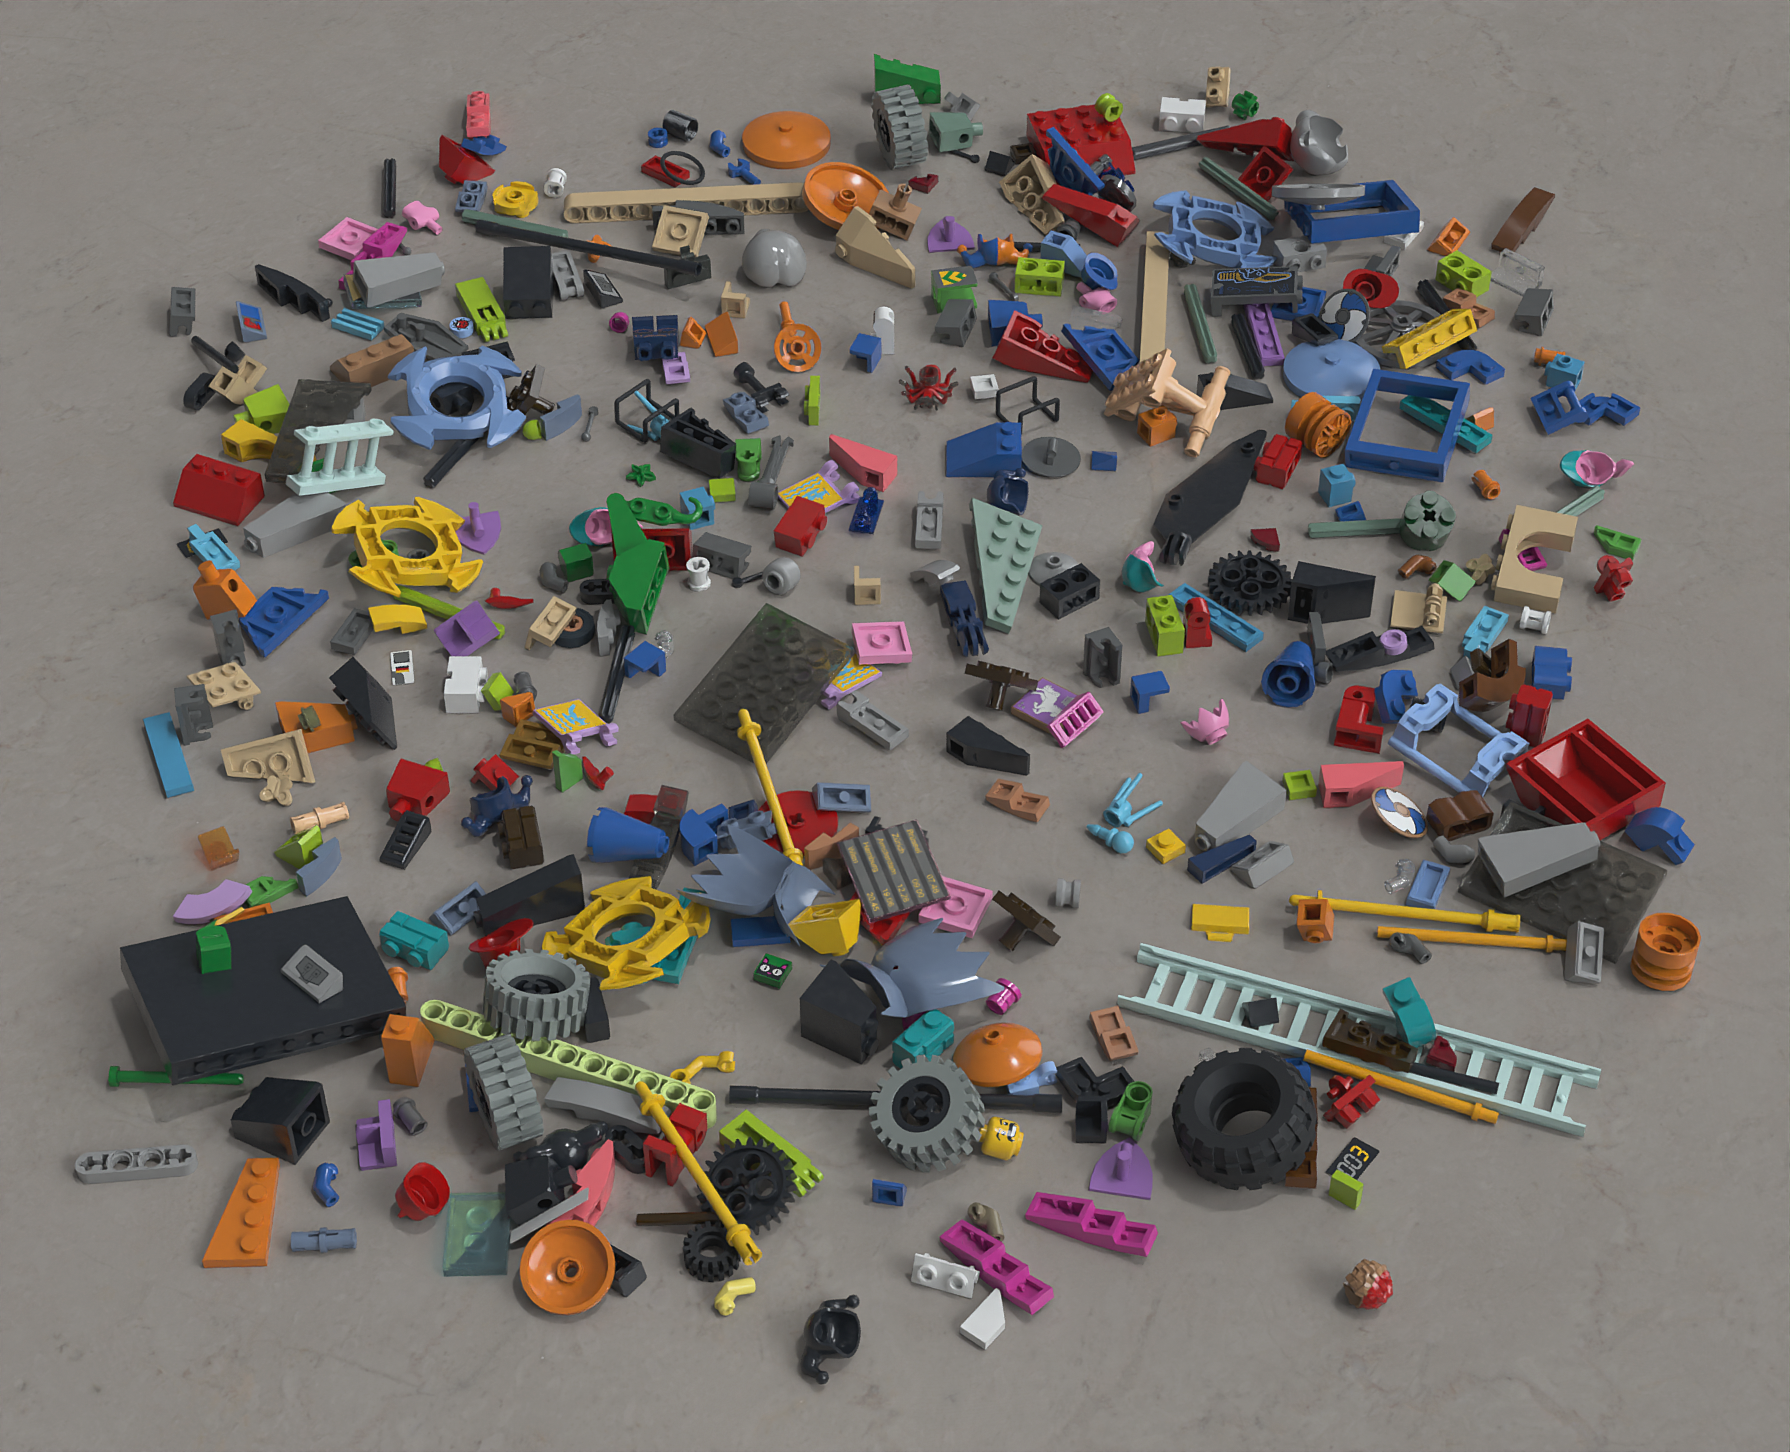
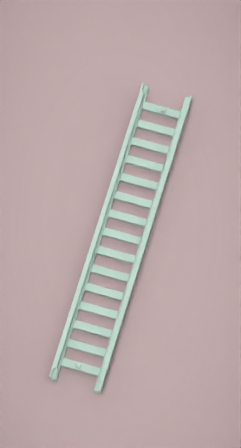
[1117,943,1601,1137]

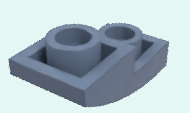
[455,180,488,212]
[723,392,769,434]
[540,394,582,441]
[296,837,342,897]

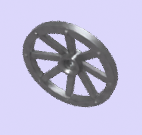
[1354,300,1450,368]

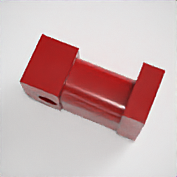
[1334,685,1384,754]
[643,1103,707,1187]

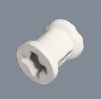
[544,168,567,198]
[686,557,711,592]
[1520,606,1551,635]

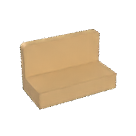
[525,596,577,650]

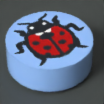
[449,317,474,338]

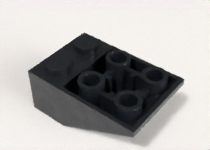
[1288,561,1376,624]
[329,657,397,750]

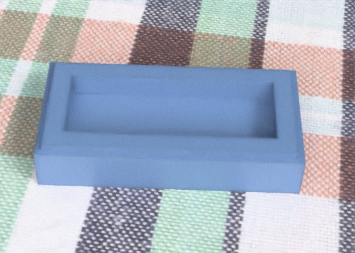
[1406,860,1450,909]

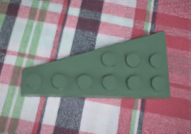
[969,498,1043,634]

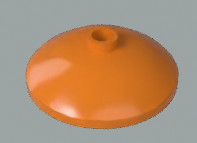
[953,1023,1043,1087]
[520,1220,615,1315]

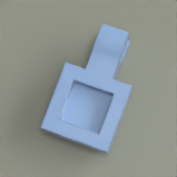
[1005,1061,1057,1095]

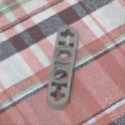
[75,1145,198,1184]

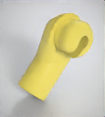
[714,1277,756,1315]

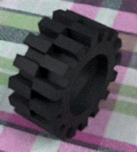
[683,1221,741,1282]

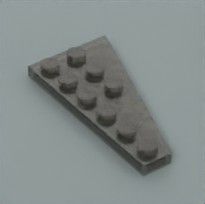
[264,379,372,483]

